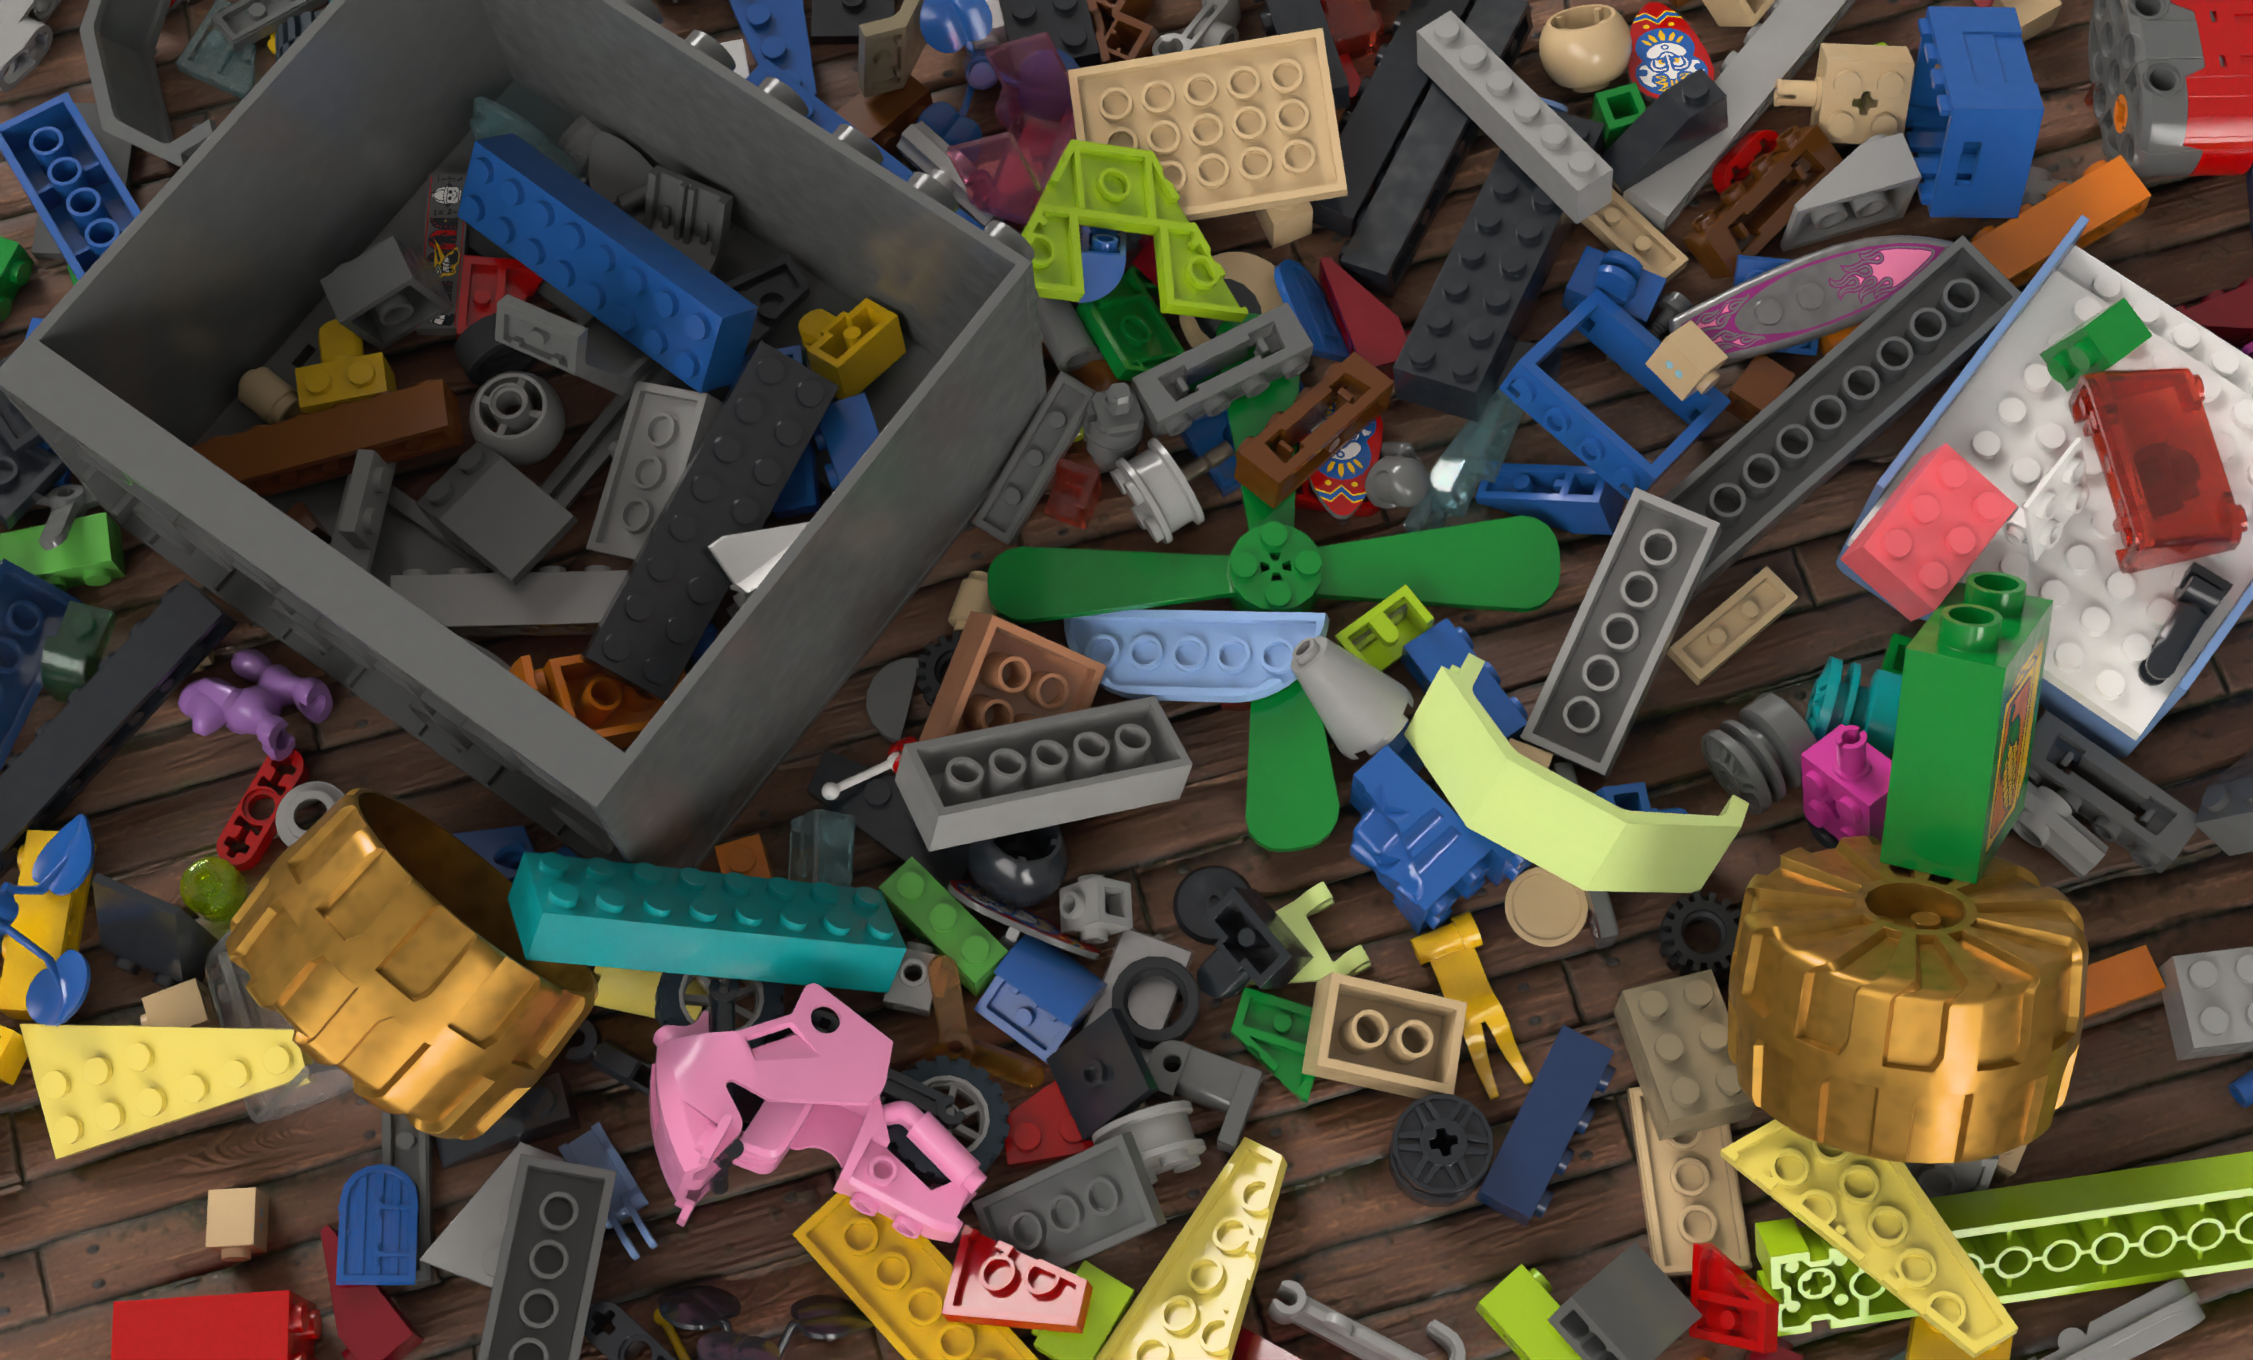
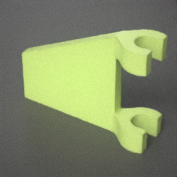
[1246,881,1372,986]

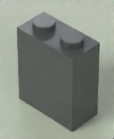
[1548,1242,1703,1360]

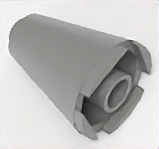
[1291,636,1414,760]

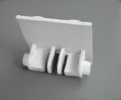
[2004,437,2090,562]

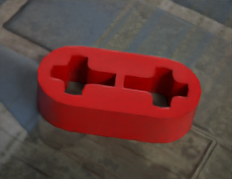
[1712,130,1779,194]

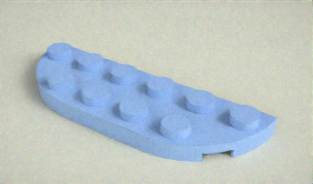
[1064,609,1330,703]

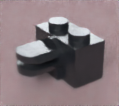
[1196,887,1314,999]

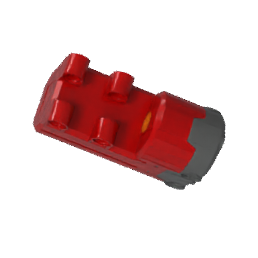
[2088,0,2253,177]

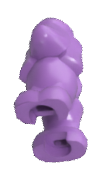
[178,648,333,761]

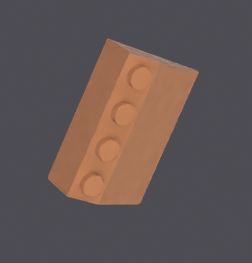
[919,611,1106,741]

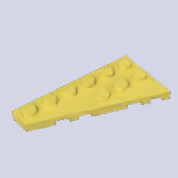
[20,1023,316,1159]
[1720,1119,2018,1358]
[1095,1137,1288,1360]

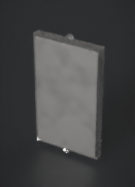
[1082,929,1195,1063]

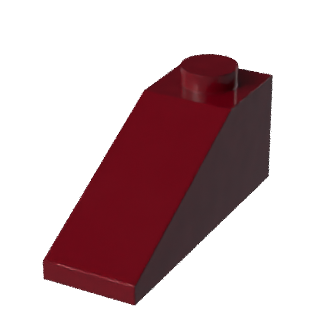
[1319,256,1411,379]
[320,1225,424,1360]

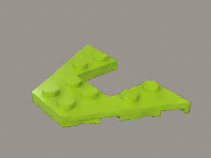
[1021,139,1248,322]

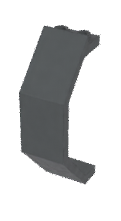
[79,0,217,167]
[495,165,737,396]

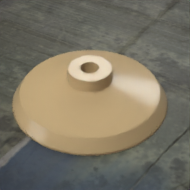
[1505,867,1588,947]

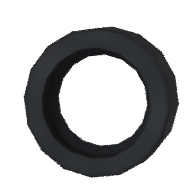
[454,312,539,386]
[1112,956,1200,1049]

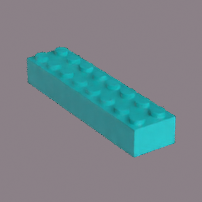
[507,852,907,993]

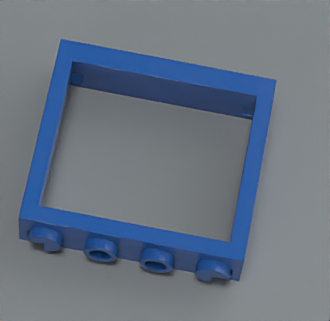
[1499,288,1731,501]

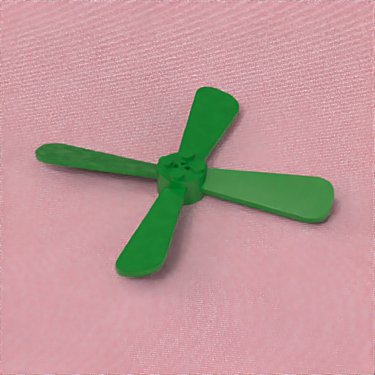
[987,313,1561,852]

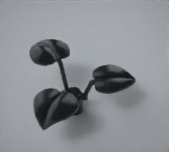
[657,1285,874,1360]

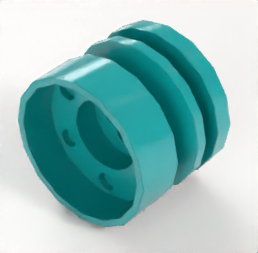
[1805,656,1902,758]

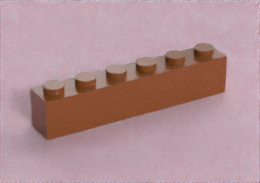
[191,379,464,498]

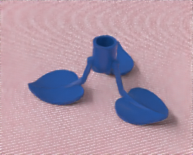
[916,0,1080,172]
[0,813,95,1027]

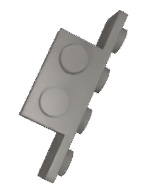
[330,449,397,573]

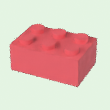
[1840,443,2018,622]

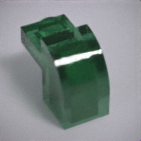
[41,601,118,702]

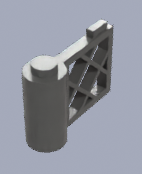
[1037,297,1105,372]

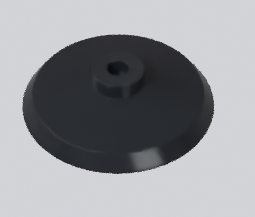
[1173,865,1252,945]

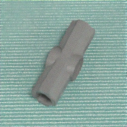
[2012,781,2109,878]

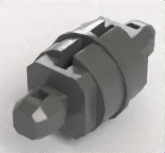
[1083,382,1145,471]

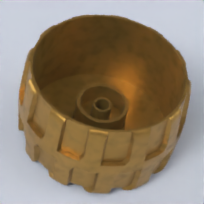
[225,788,599,1140]
[1728,836,2089,1163]

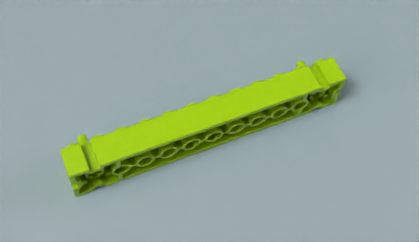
[1755,1151,2253,1337]

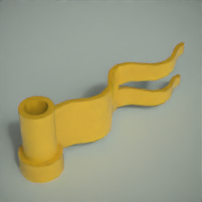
[1410,911,1534,1100]

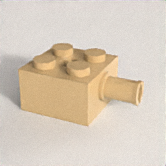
[1773,43,1915,144]

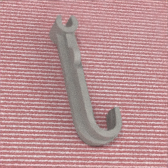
[2028,1278,2206,1360]
[1267,1280,1466,1360]

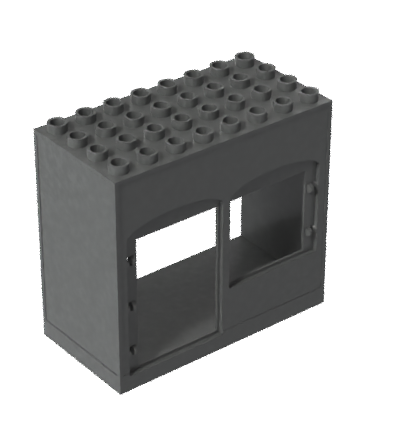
[0,0,1048,869]

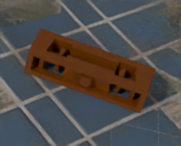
[1682,124,1843,279]
[1234,351,1394,509]

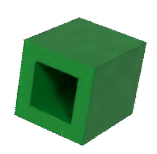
[1589,82,1646,151]

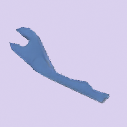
[558,1122,658,1260]

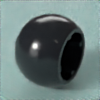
[968,825,1069,908]

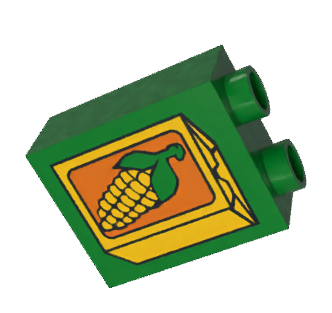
[1880,572,2053,884]

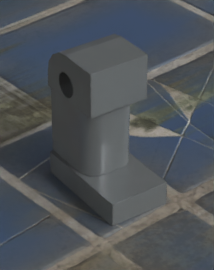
[1147,1040,1263,1155]

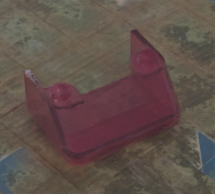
[946,32,1077,226]

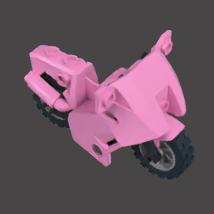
[649,972,1010,1243]

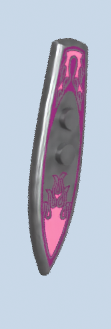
[1669,235,1954,365]

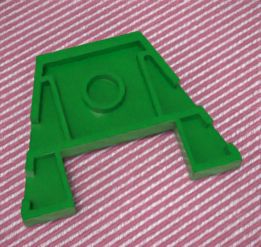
[1076,265,1220,390]

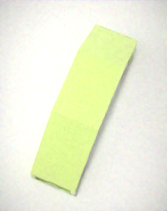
[1404,653,1749,893]

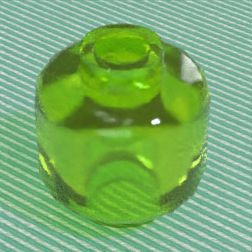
[180,856,248,922]

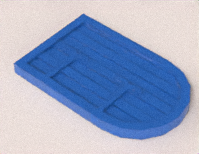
[1274,259,1350,362]
[336,1164,420,1286]

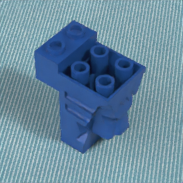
[1349,745,1532,935]

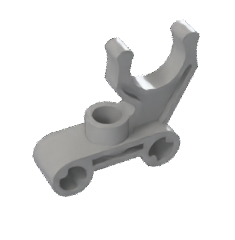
[1152,0,1242,56]

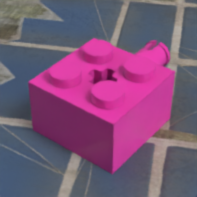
[1801,724,1892,844]

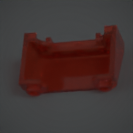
[2068,367,2248,574]

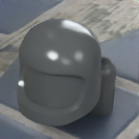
[1364,441,1430,509]

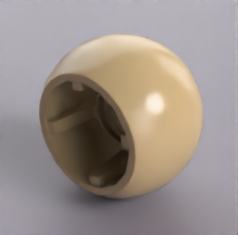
[1539,4,1632,93]

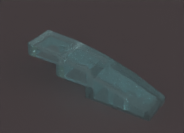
[1403,389,1524,533]

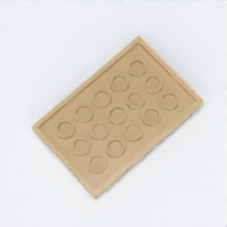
[1068,28,1348,221]

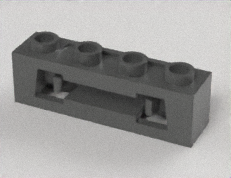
[1131,302,1314,439]
[2028,710,2198,874]

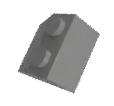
[1780,132,1922,252]

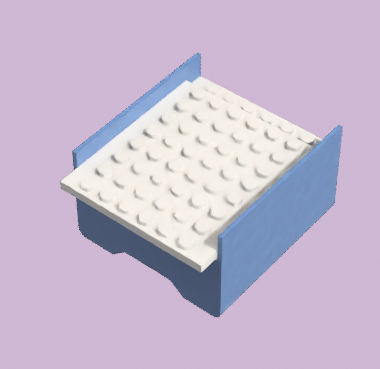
[1836,215,2253,759]

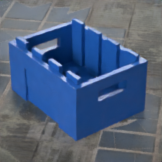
[1905,6,2044,218]

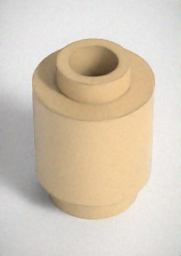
[238,367,303,425]
[948,571,997,635]

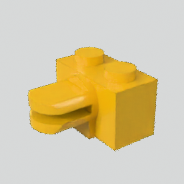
[798,298,906,400]
[295,319,397,414]

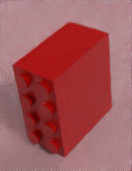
[111,1290,322,1360]

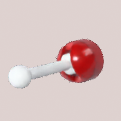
[821,735,918,800]

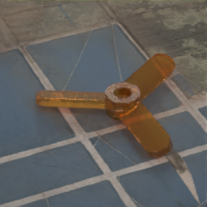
[900,955,1045,1088]

